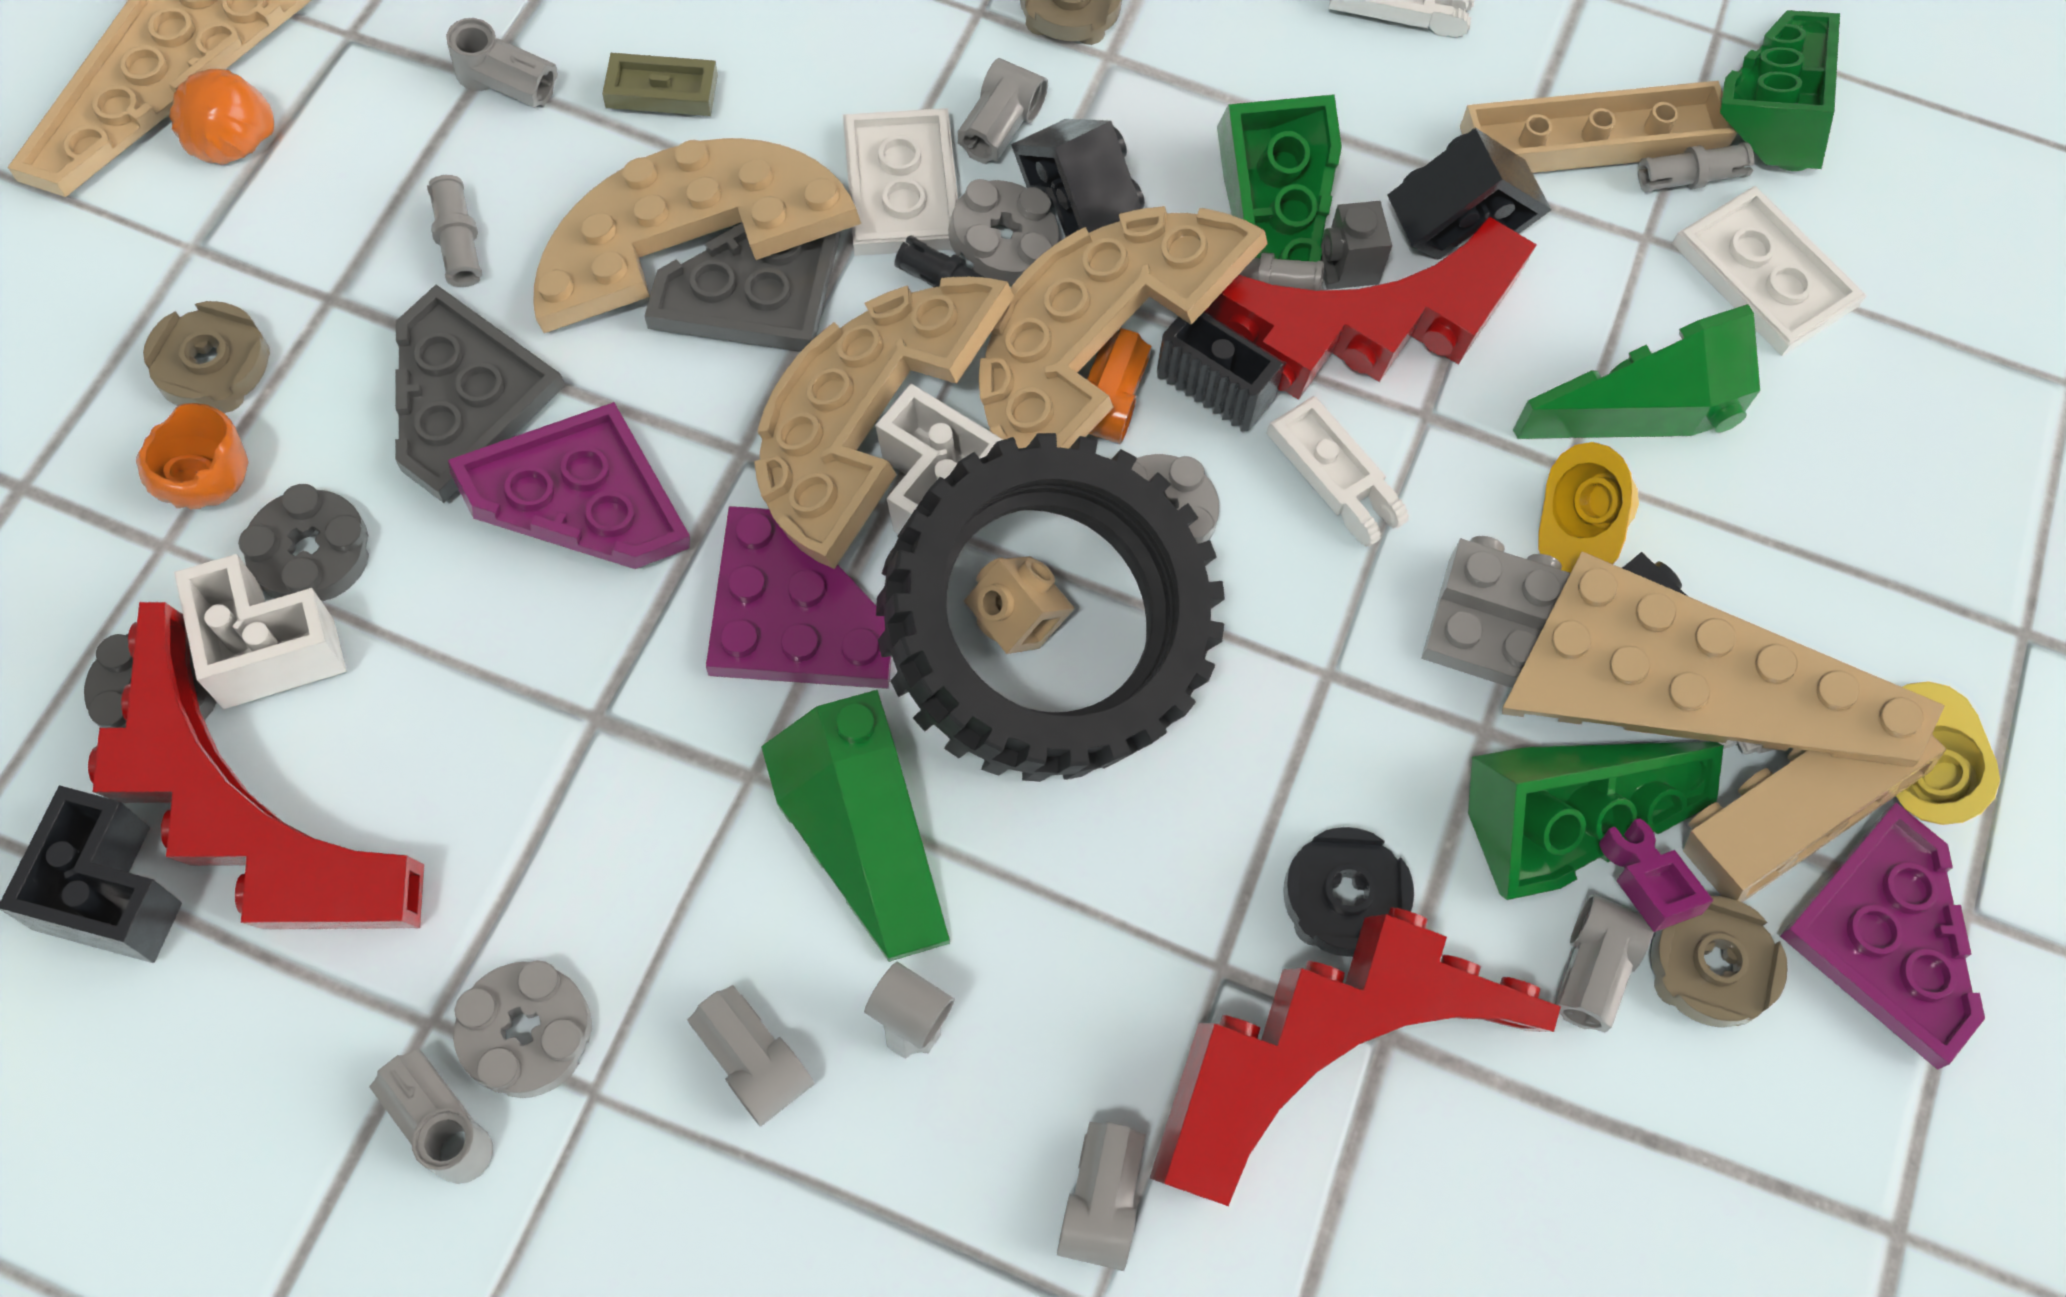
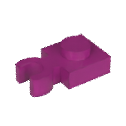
[1599,818,1714,932]

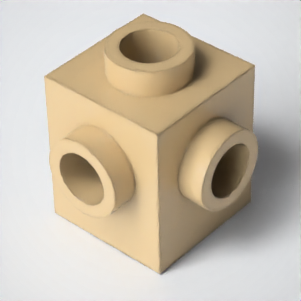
[964,556,1075,654]

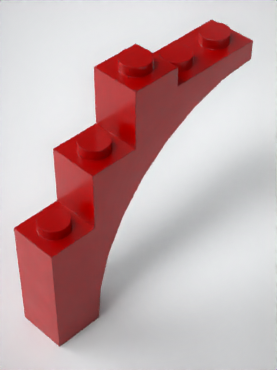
[1205,217,1537,400]
[88,602,424,929]
[1150,908,1561,1207]

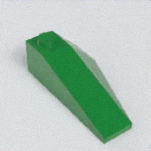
[1468,741,1724,900]

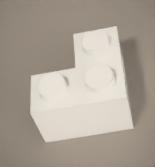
[875,383,1003,534]
[174,554,347,709]

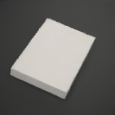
[843,108,958,256]
[1672,186,1867,356]

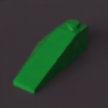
[1720,10,1840,171]
[1217,94,1342,262]
[1513,304,1761,439]
[761,689,950,962]

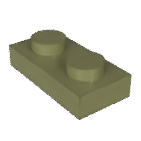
[602,52,718,116]

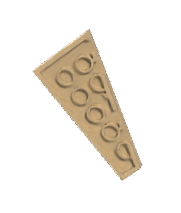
[7,0,312,197]
[1502,551,1945,767]

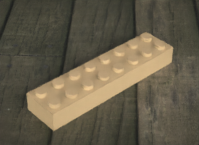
[1460,81,1737,173]

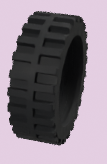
[876,433,1225,782]

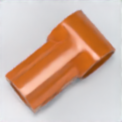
[1087,328,1152,444]

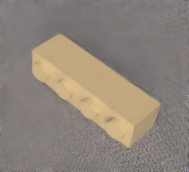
[1683,734,1946,902]

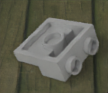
[1421,536,1571,688]

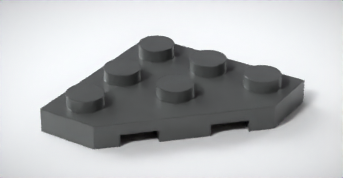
[644,223,841,351]
[395,284,565,503]

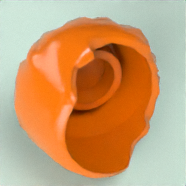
[169,69,274,165]
[136,403,249,510]

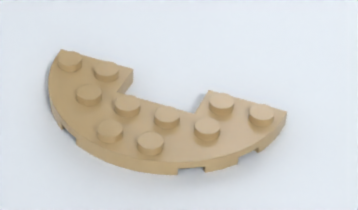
[533,138,861,333]
[979,206,1268,448]
[754,276,1014,569]

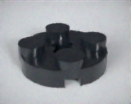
[1283,827,1414,957]

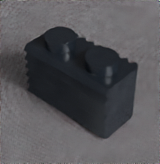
[1156,311,1286,432]

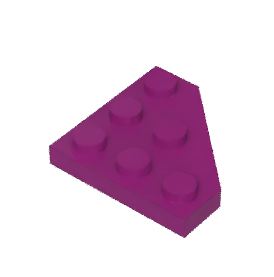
[448,402,690,569]
[706,506,892,689]
[1780,802,1985,1070]

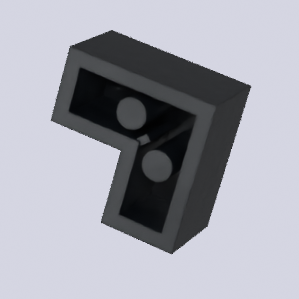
[1011,119,1145,237]
[1387,127,1552,260]
[0,785,182,963]

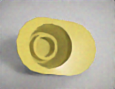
[1896,681,2000,825]

